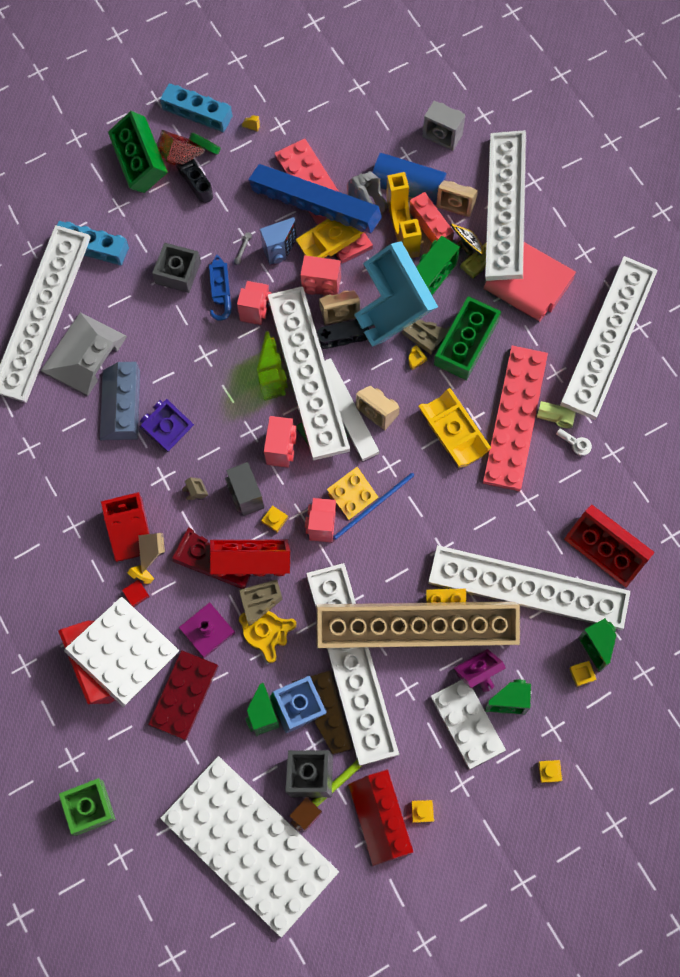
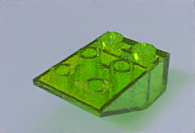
[257,331,288,401]

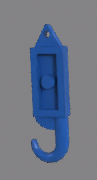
[209,254,231,321]

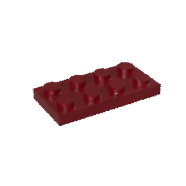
[148,650,219,741]

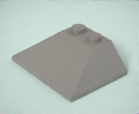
[41,312,127,396]

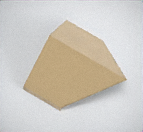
[138,533,165,574]

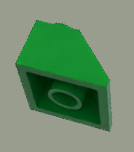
[578,618,616,672]
[485,679,531,715]
[245,682,279,736]

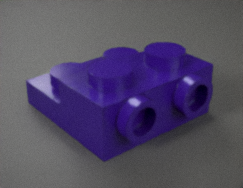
[139,399,194,452]

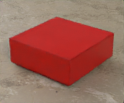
[122,579,150,607]

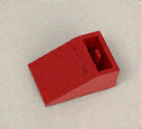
[101,492,150,562]

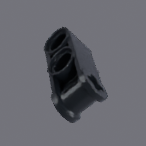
[176,155,213,203]
[317,319,369,349]

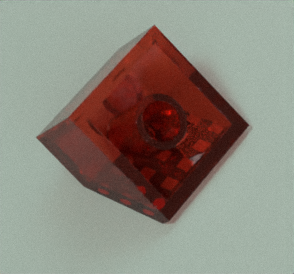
[157,130,205,165]

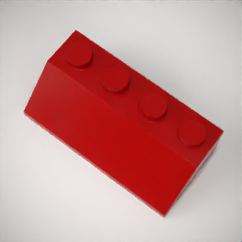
[564,505,655,588]
[210,539,290,577]
[58,620,115,704]
[348,769,414,866]

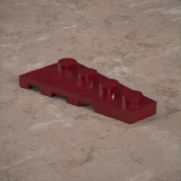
[172,527,251,589]

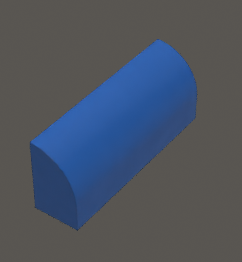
[372,152,446,205]

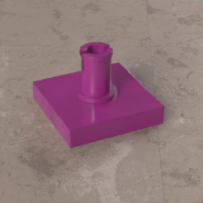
[179,602,235,659]
[453,649,506,692]

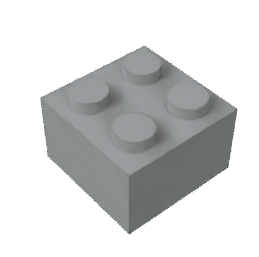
[423,101,465,150]

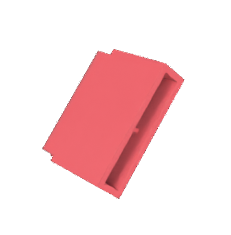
[483,242,576,322]

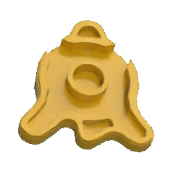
[239,611,297,663]

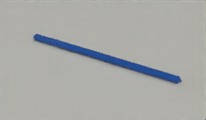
[333,473,414,540]

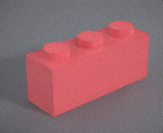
[409,192,454,243]

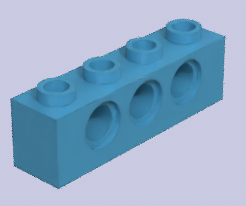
[160,83,233,132]
[57,221,129,266]

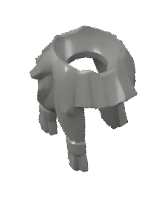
[347,171,388,213]

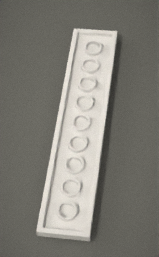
[485,130,526,281]
[0,225,91,403]
[560,256,657,420]
[268,287,350,461]
[428,545,630,630]
[307,563,399,766]

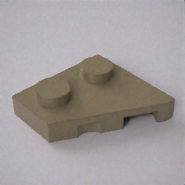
[402,320,451,355]
[239,579,283,625]

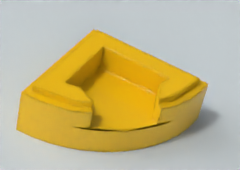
[242,115,260,132]
[409,344,427,370]
[127,565,154,584]

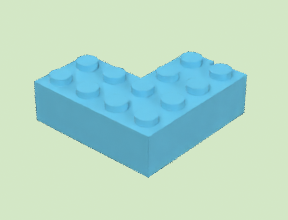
[354,242,438,347]

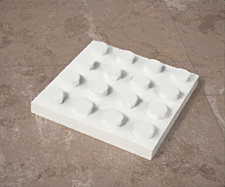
[65,597,179,707]

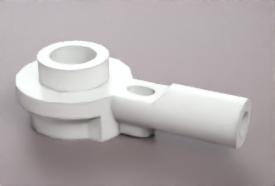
[556,428,592,456]

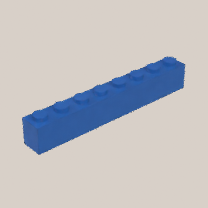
[248,164,382,234]

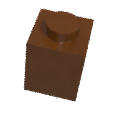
[290,797,322,832]

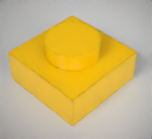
[261,505,288,533]
[569,661,597,687]
[538,760,562,783]
[411,800,434,823]

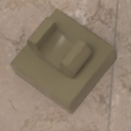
[182,477,208,500]

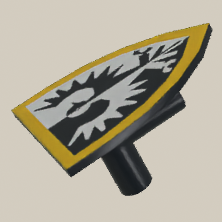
[450,224,484,256]

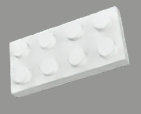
[431,680,506,770]

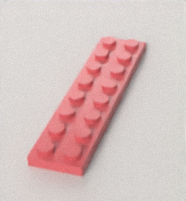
[274,139,373,264]
[483,346,548,491]

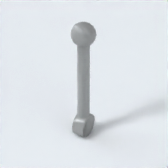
[234,232,252,265]

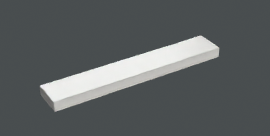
[325,358,379,461]

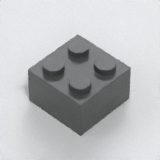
[152,242,201,293]
[225,462,264,516]
[286,750,333,798]

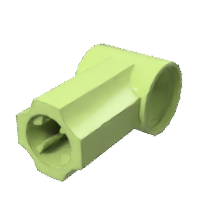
[537,401,576,428]

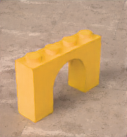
[386,172,422,258]

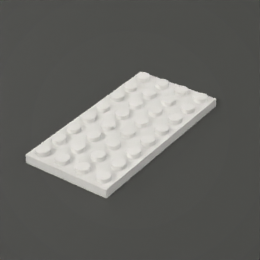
[161,756,339,938]

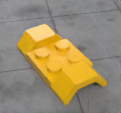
[296,219,365,258]
[418,388,491,467]

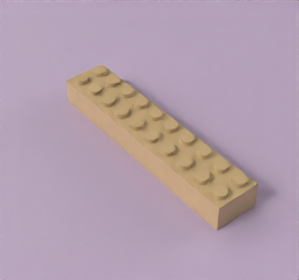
[316,602,520,648]

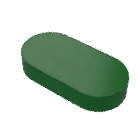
[188,132,221,154]

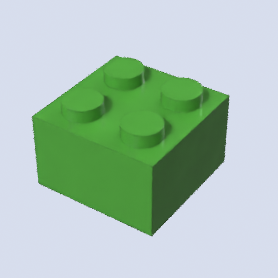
[59,778,116,836]

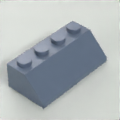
[100,362,140,440]

